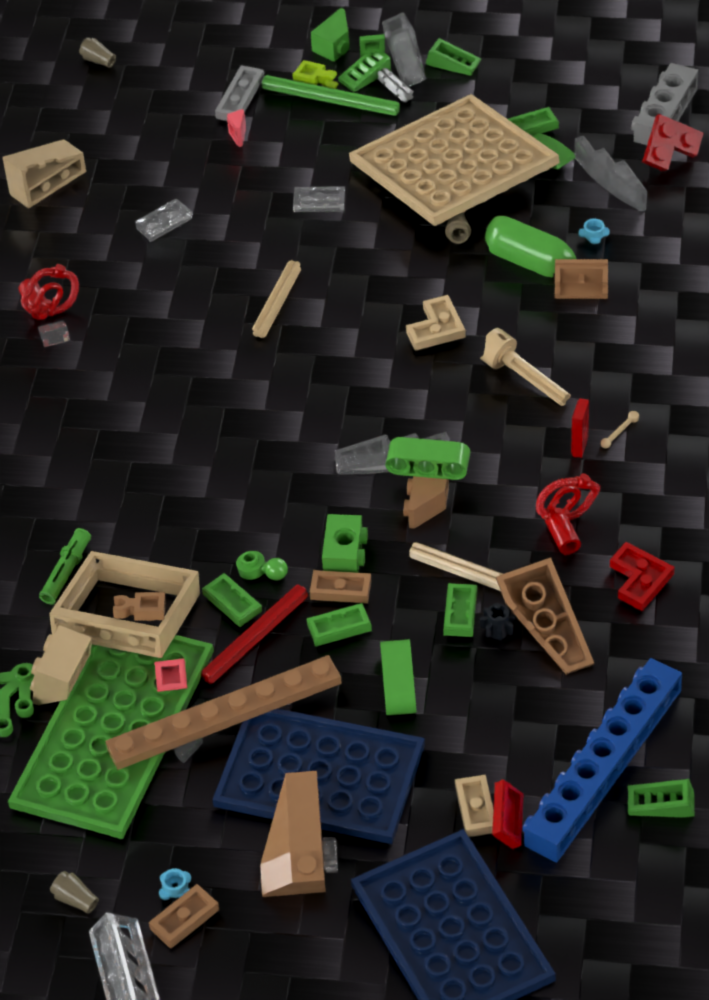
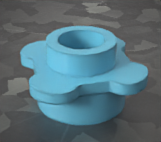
[578,219,610,244]
[159,869,191,900]

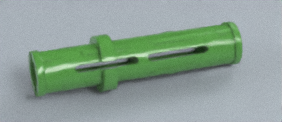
[39,528,91,605]

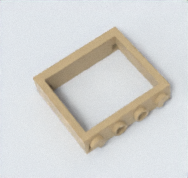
[49,551,200,658]

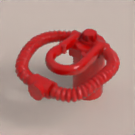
[18,264,79,320]
[536,473,600,555]

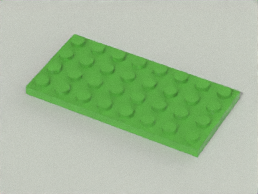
[8,635,214,839]

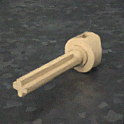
[480,328,571,406]

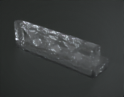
[89,913,160,1000]

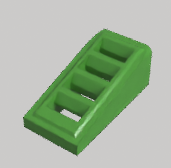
[425,38,481,76]
[338,52,391,92]
[628,779,694,817]

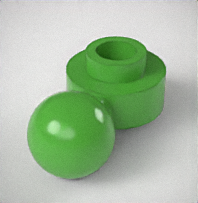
[236,551,288,581]

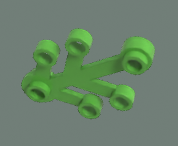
[0,663,35,737]

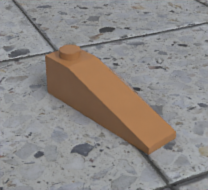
[496,558,594,675]
[260,771,326,897]

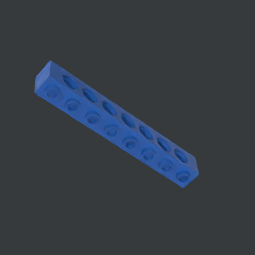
[522,658,682,863]

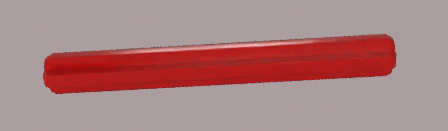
[201,584,308,684]

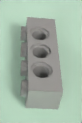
[631,63,698,145]

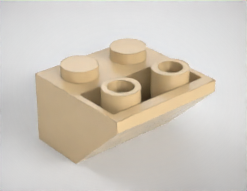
[30,625,92,705]

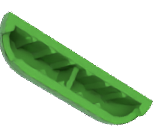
[485,216,576,277]

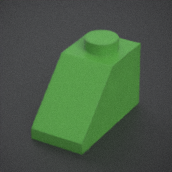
[311,8,349,62]

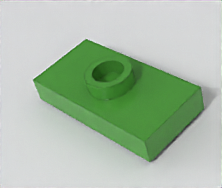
[508,107,559,136]
[202,573,262,627]
[444,583,477,637]
[307,603,372,646]

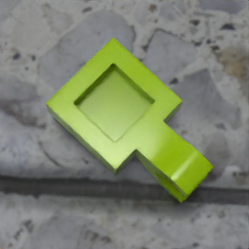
[293,60,338,89]

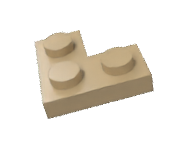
[406,295,466,351]

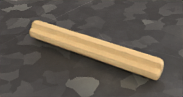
[252,260,301,338]
[409,542,503,591]

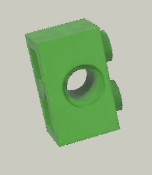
[322,514,368,573]

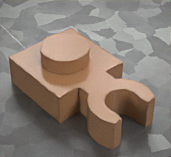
[113,592,166,621]

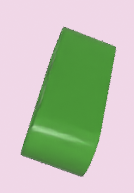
[385,437,471,480]
[380,639,416,716]

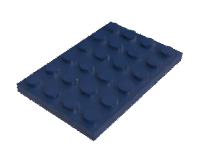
[213,709,425,844]
[351,829,556,1000]

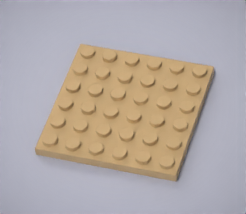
[349,94,560,226]

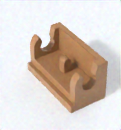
[555,259,608,299]

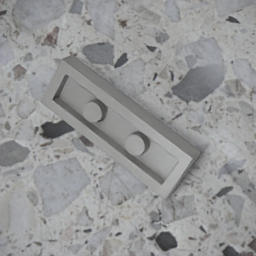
[215,66,264,121]

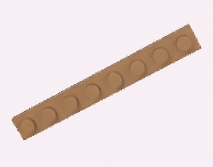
[105,655,341,770]

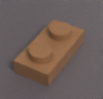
[310,570,371,603]
[149,884,219,949]

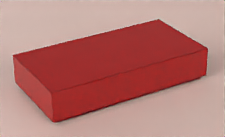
[571,398,589,458]
[492,779,524,849]

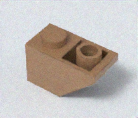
[403,476,449,528]

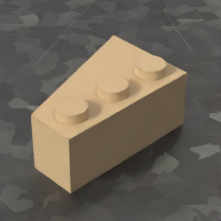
[2,139,86,208]

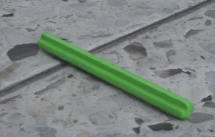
[262,75,400,116]

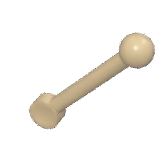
[600,411,639,449]

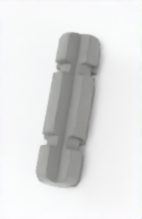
[377,68,413,102]

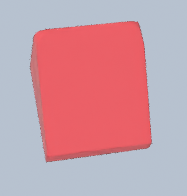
[227,109,246,147]
[154,659,187,692]

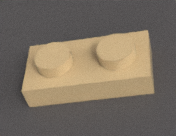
[455,775,493,837]

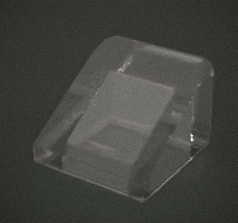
[38,320,70,347]

